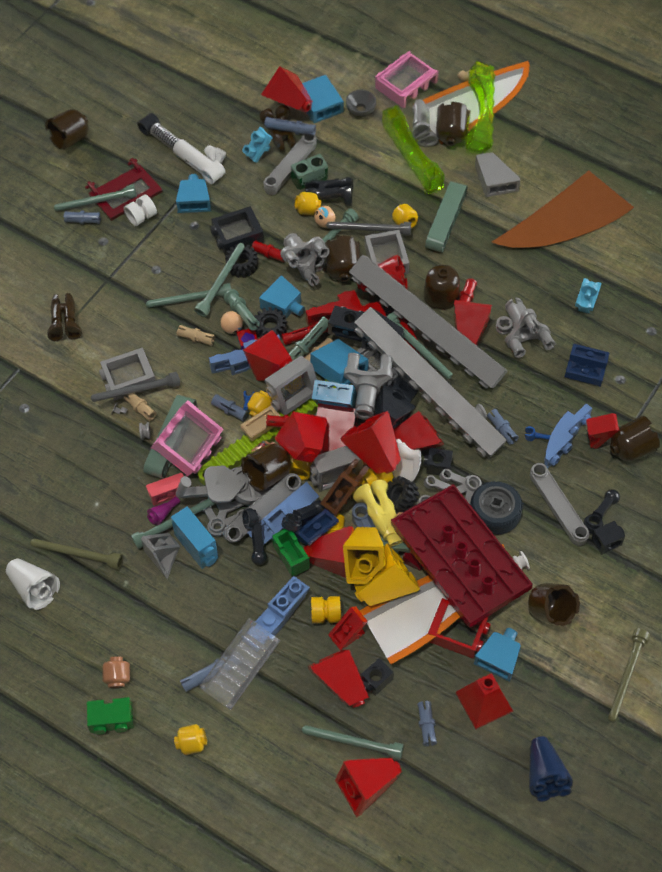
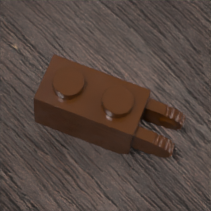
[320,458,369,515]

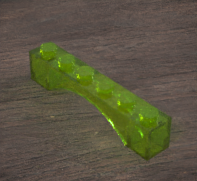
[466,60,495,154]
[382,105,445,194]

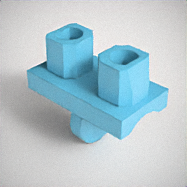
[242,127,273,162]
[575,278,601,313]

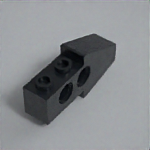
[328,306,404,350]
[375,376,419,429]

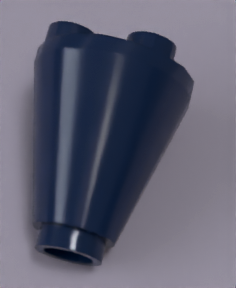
[529,737,573,802]

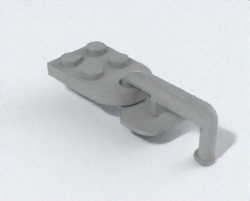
[176,466,273,504]

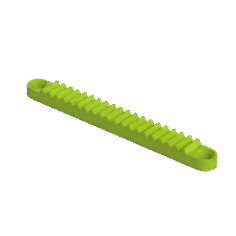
[198,379,352,485]

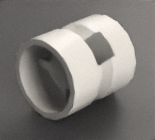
[124,194,157,226]

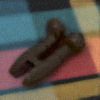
[259,105,296,152]
[47,293,82,341]

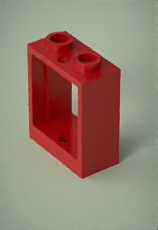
[428,598,491,659]

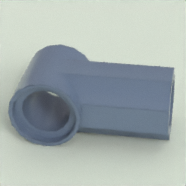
[352,503,380,535]

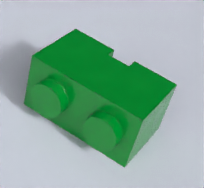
[272,529,310,577]
[87,697,133,735]

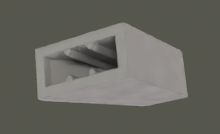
[475,152,520,197]

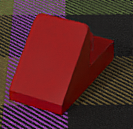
[586,413,619,449]
[328,606,368,650]

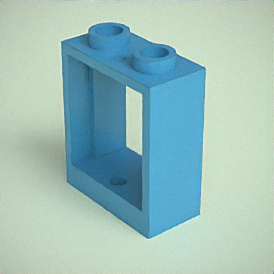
[312,380,357,409]

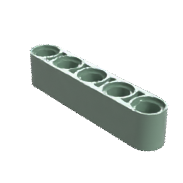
[425,181,467,252]
[144,395,197,479]

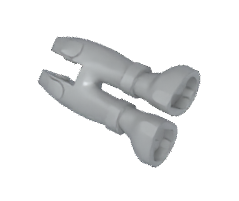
[412,99,438,147]

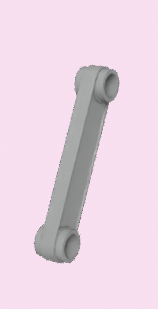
[264,134,317,195]
[530,463,589,546]
[223,473,301,542]

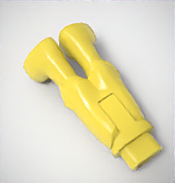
[352,480,403,547]

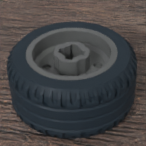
[470,481,523,535]

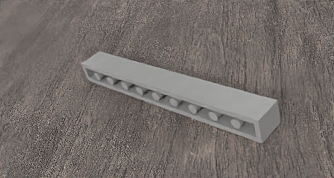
[349,254,508,388]
[354,307,506,459]

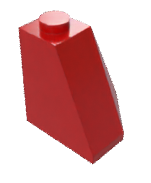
[340,411,401,474]
[393,411,444,451]
[275,412,327,463]
[307,650,369,708]

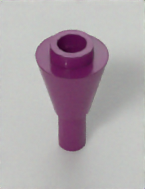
[147,496,180,525]

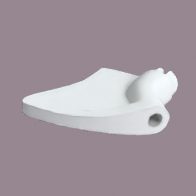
[393,439,421,492]

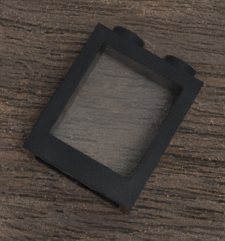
[210,206,264,255]

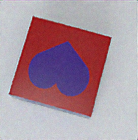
[236,329,258,350]

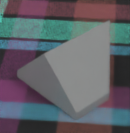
[141,533,181,579]

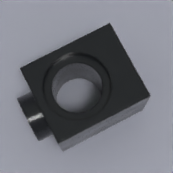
[423,448,453,477]
[591,520,625,555]
[361,658,394,696]

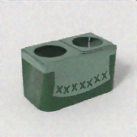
[291,154,328,190]

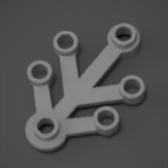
[200,467,251,536]
[417,469,482,504]

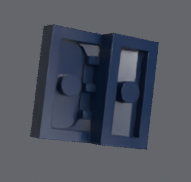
[564,344,610,386]
[293,509,339,545]

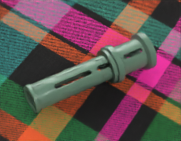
[224,289,260,330]
[289,317,329,361]

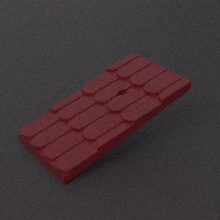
[391,484,533,628]

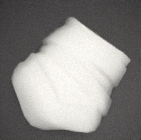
[204,145,226,163]

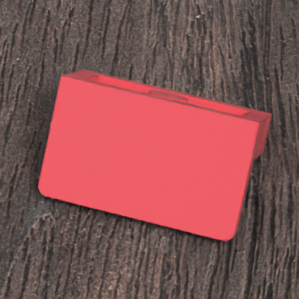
[146,473,184,506]

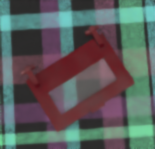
[85,158,163,221]

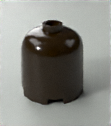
[436,101,471,146]
[45,109,88,150]
[325,236,360,282]
[424,265,460,310]
[610,416,660,462]
[241,443,292,491]
[528,583,580,626]

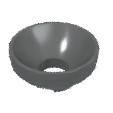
[346,90,376,116]

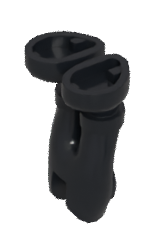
[304,177,353,206]

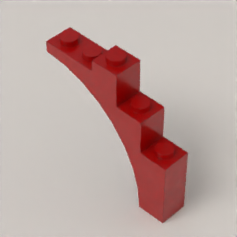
[306,290,420,355]

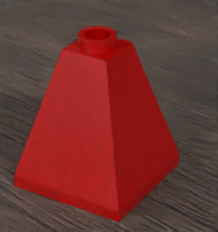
[261,66,313,112]
[453,300,492,346]
[243,330,292,381]
[303,526,354,578]
[455,673,513,730]
[335,758,401,817]

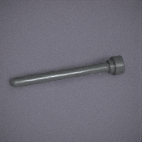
[326,222,411,236]
[91,372,180,402]

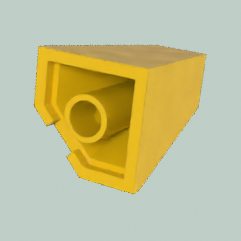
[343,527,385,584]
[354,543,420,606]

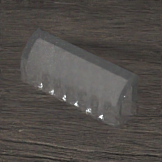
[199,618,281,710]

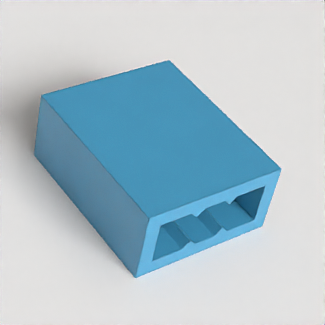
[302,75,343,124]
[310,339,369,385]
[171,506,218,569]

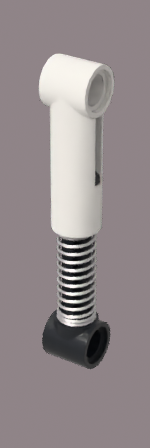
[137,113,225,184]

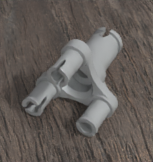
[280,233,329,286]
[505,298,556,358]
[343,353,393,420]

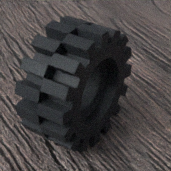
[225,244,258,278]
[254,307,287,340]
[386,476,419,513]

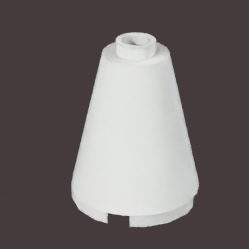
[6,559,60,610]

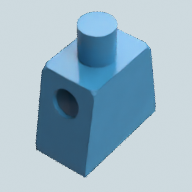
[176,174,211,213]
[259,276,305,319]
[474,628,521,682]

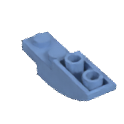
[209,335,280,375]
[544,404,592,469]
[247,482,319,545]
[241,576,310,652]

